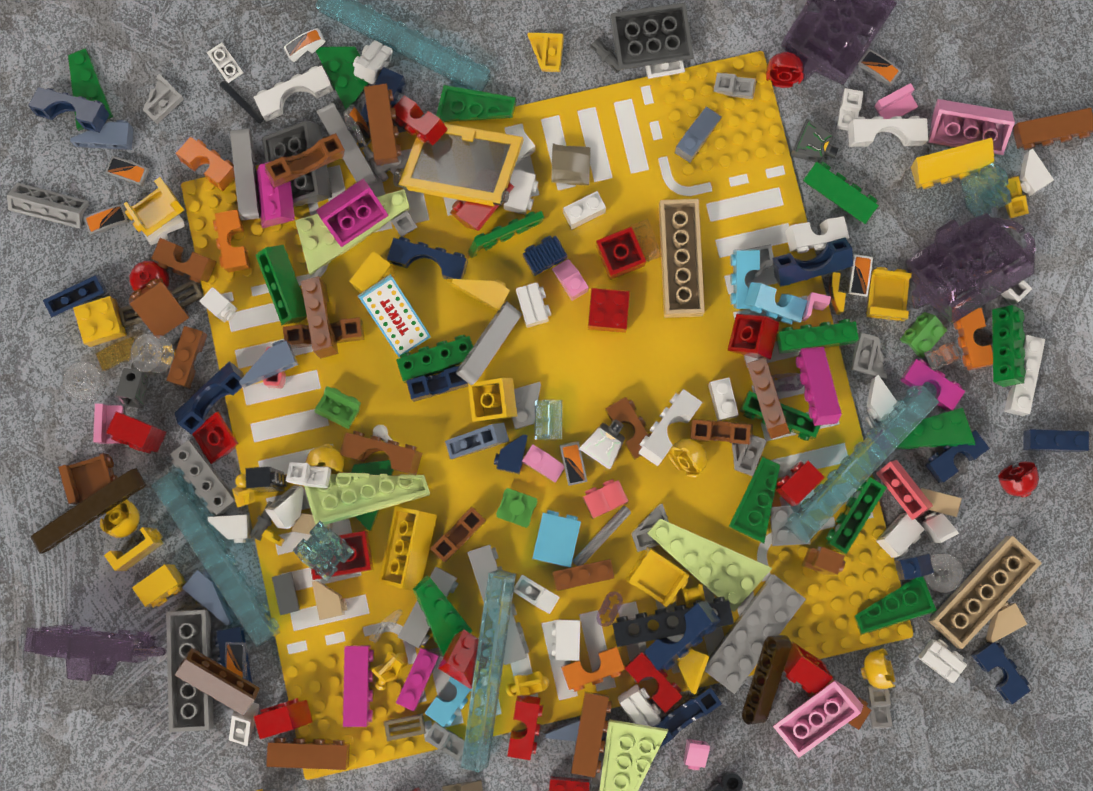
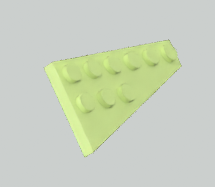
[295,189,410,275]
[304,473,430,527]
[647,518,772,612]
[599,719,668,791]

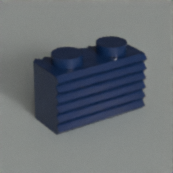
[523,236,567,276]

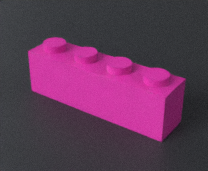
[796,347,842,426]
[343,645,374,727]

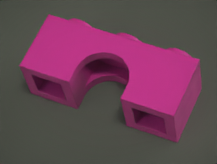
[900,359,965,412]
[396,647,440,711]

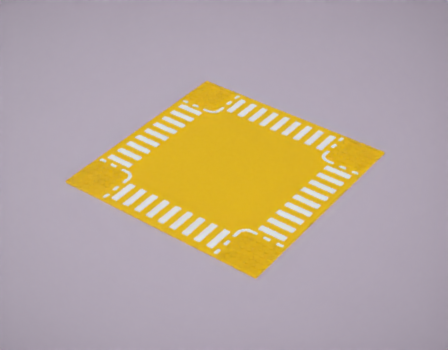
[181,51,913,780]

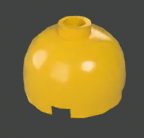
[669,438,708,478]
[305,444,344,474]
[100,499,140,538]
[861,648,895,689]

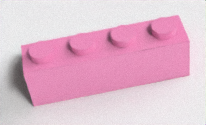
[929,99,1015,155]
[773,680,863,758]

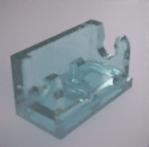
[534,400,562,440]

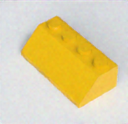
[911,138,994,189]
[378,506,437,590]

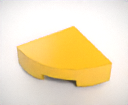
[261,530,285,546]

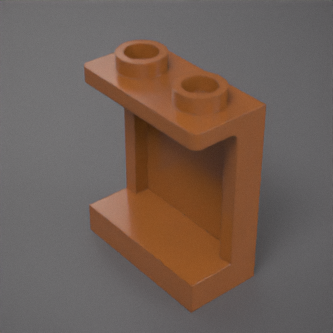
[129,277,189,340]
[58,453,118,505]

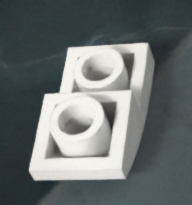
[207,42,243,83]
[143,214,185,245]

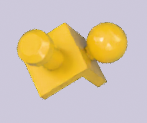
[232,473,256,507]
[372,651,408,690]
[506,671,549,696]

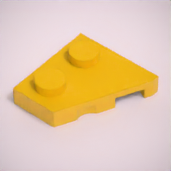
[527,33,564,72]

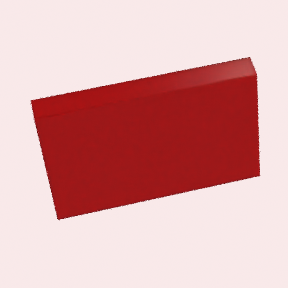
[192,412,238,464]

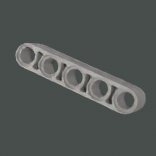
[316,102,377,185]
[230,128,261,221]
[456,301,522,385]

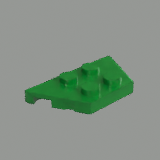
[316,46,370,112]
[351,460,394,531]

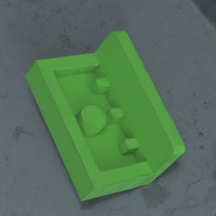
[900,312,947,358]
[314,386,361,429]

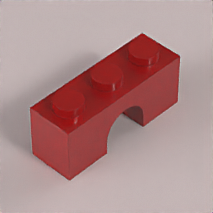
[393,95,448,146]
[624,652,682,713]
[507,695,544,760]

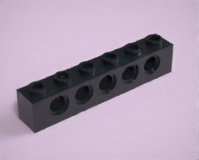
[613,596,734,647]

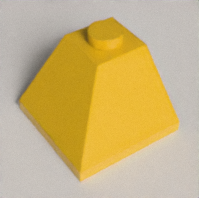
[677,648,709,694]

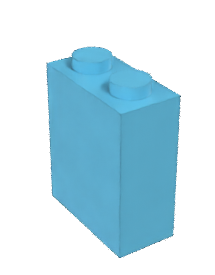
[532,510,581,568]

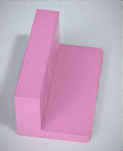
[874,83,918,119]
[801,292,831,322]
[93,404,123,444]

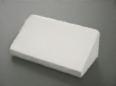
[645,61,685,79]

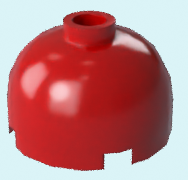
[766,52,804,88]
[129,261,169,291]
[998,461,1039,498]

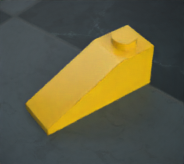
[446,279,510,310]

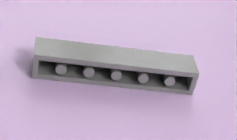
[467,545,529,665]

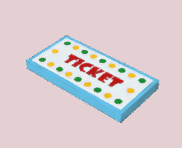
[358,274,431,357]

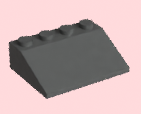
[610,2,694,70]
[262,121,332,207]

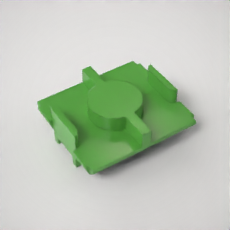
[496,488,538,528]

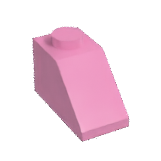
[552,259,589,301]
[522,444,564,483]
[684,739,710,770]

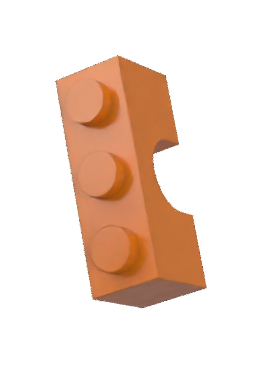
[176,137,235,191]
[213,209,250,273]
[953,308,993,371]
[561,646,625,692]

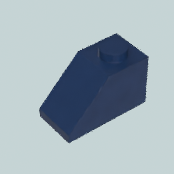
[494,435,528,475]
[894,554,934,580]

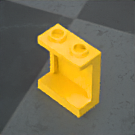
[124,177,184,237]
[866,267,912,321]
[104,527,164,571]
[626,547,689,608]

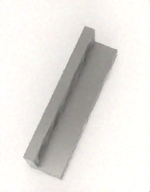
[7,183,89,229]

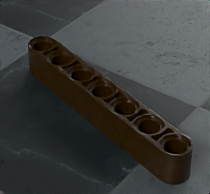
[30,468,147,554]

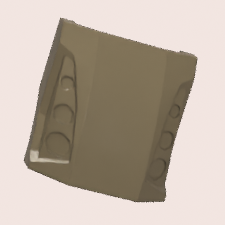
[551,143,590,186]

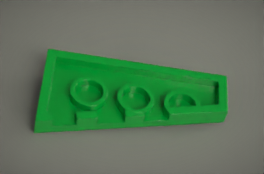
[68,48,113,131]
[436,85,517,122]
[468,211,545,258]
[887,408,975,450]
[729,457,780,544]
[413,576,472,657]
[854,576,937,635]

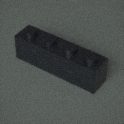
[245,467,288,493]

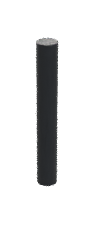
[220,80,264,124]

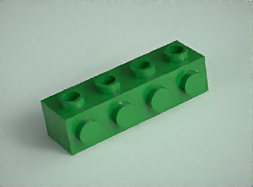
[803,161,879,225]
[256,245,307,325]
[992,305,1026,387]
[776,319,859,354]
[396,335,473,383]
[740,391,821,441]
[826,477,887,555]

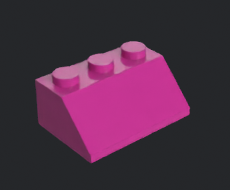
[256,162,295,228]
[316,178,389,247]

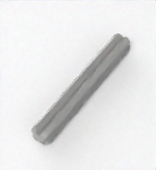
[573,506,631,566]

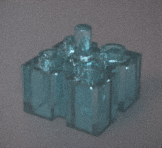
[961,162,1012,219]
[293,521,355,581]

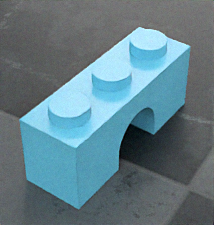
[730,249,760,309]
[744,282,807,325]
[425,676,480,727]

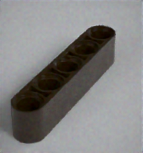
[742,635,791,725]

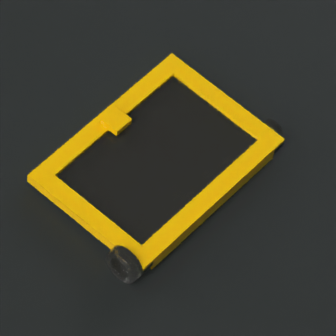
[393,124,524,206]

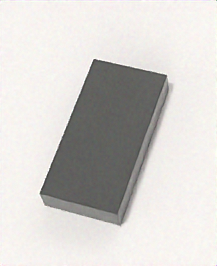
[272,572,300,615]

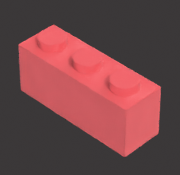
[876,460,933,520]

